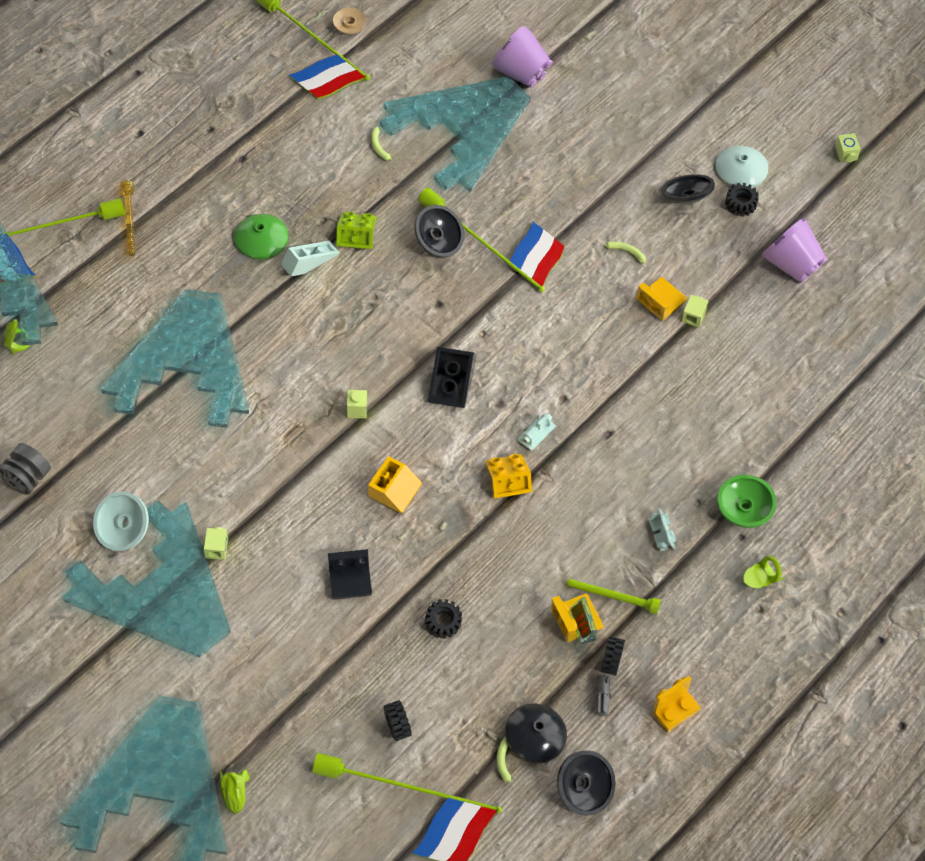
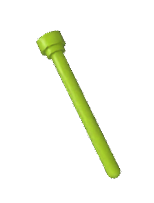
[566,579,661,615]

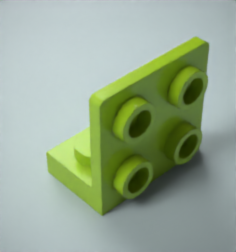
[336,211,377,249]

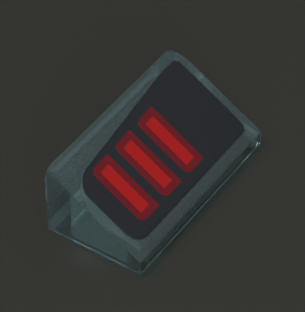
[570,597,597,644]

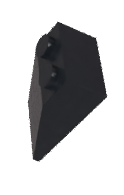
[428,347,477,409]

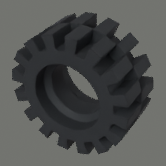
[725,183,759,217]
[425,599,462,639]
[600,636,625,676]
[383,700,412,741]

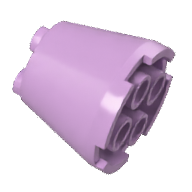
[491,26,553,88]
[762,218,827,283]

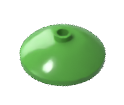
[234,214,289,260]
[717,475,777,528]

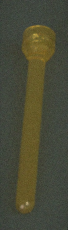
[120,180,136,256]

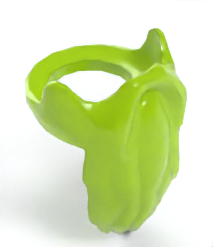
[3,319,31,354]
[743,555,784,589]
[219,769,250,814]

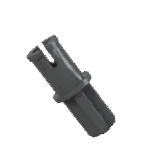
[595,675,611,716]

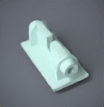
[517,413,556,451]
[649,508,676,551]

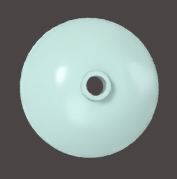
[715,146,768,188]
[93,491,148,551]

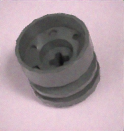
[0,443,51,495]

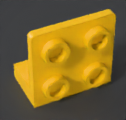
[636,277,687,321]
[485,454,532,499]
[550,594,604,643]
[652,676,701,732]

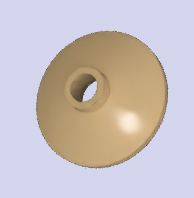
[333,8,367,34]

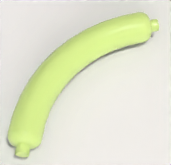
[371,127,392,161]
[605,241,646,264]
[497,737,511,783]

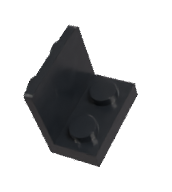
[328,549,372,600]

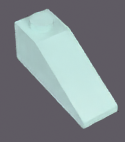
[281,241,339,276]

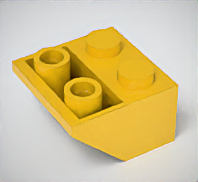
[368,456,422,514]

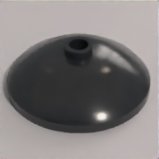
[661,174,715,205]
[414,205,464,258]
[505,703,567,763]
[557,750,616,815]

